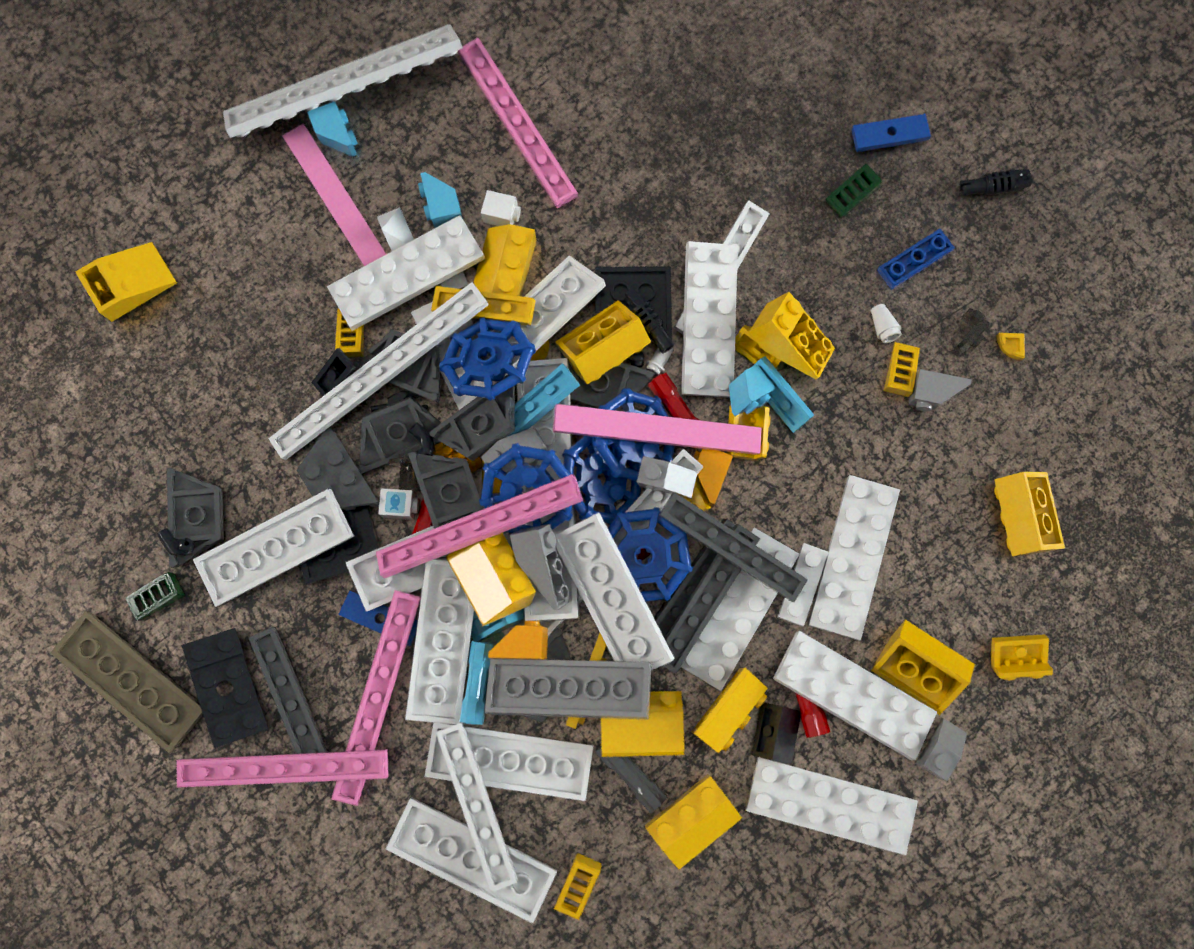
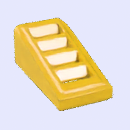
[335,308,364,358]
[884,342,920,397]
[554,853,602,920]

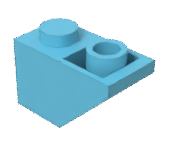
[307,101,358,156]
[418,172,463,228]
[729,364,776,416]

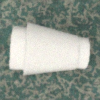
[871,304,902,343]

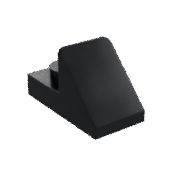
[311,348,357,396]

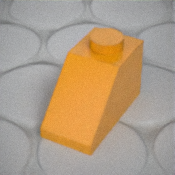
[693,449,733,508]
[488,621,548,660]

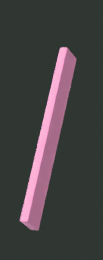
[458,38,578,208]
[283,124,386,266]
[553,404,761,455]
[376,474,583,578]
[331,590,421,806]
[177,750,388,787]

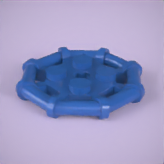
[439,317,536,401]
[592,388,674,481]
[562,436,641,525]
[479,443,577,534]
[608,506,693,602]

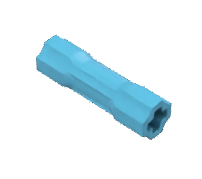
[459,641,495,725]

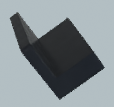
[751,702,801,764]

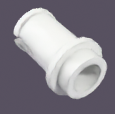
[646,348,674,376]

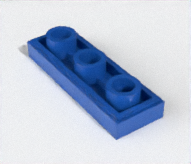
[851,114,931,152]
[877,228,955,290]
[338,591,418,647]

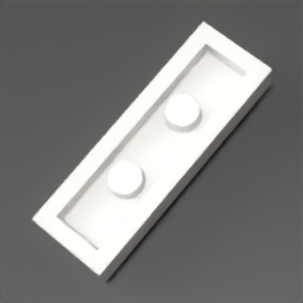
[777,543,829,627]

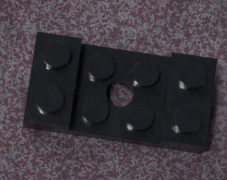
[181,628,268,750]

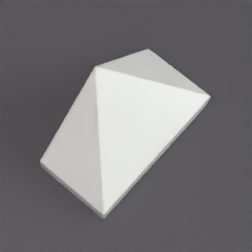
[377,207,414,251]

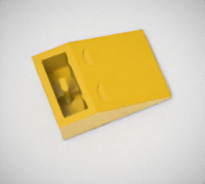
[75,242,177,322]
[749,292,835,379]

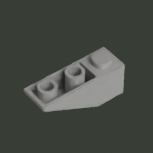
[510,524,569,610]

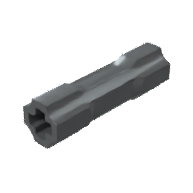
[595,747,668,814]

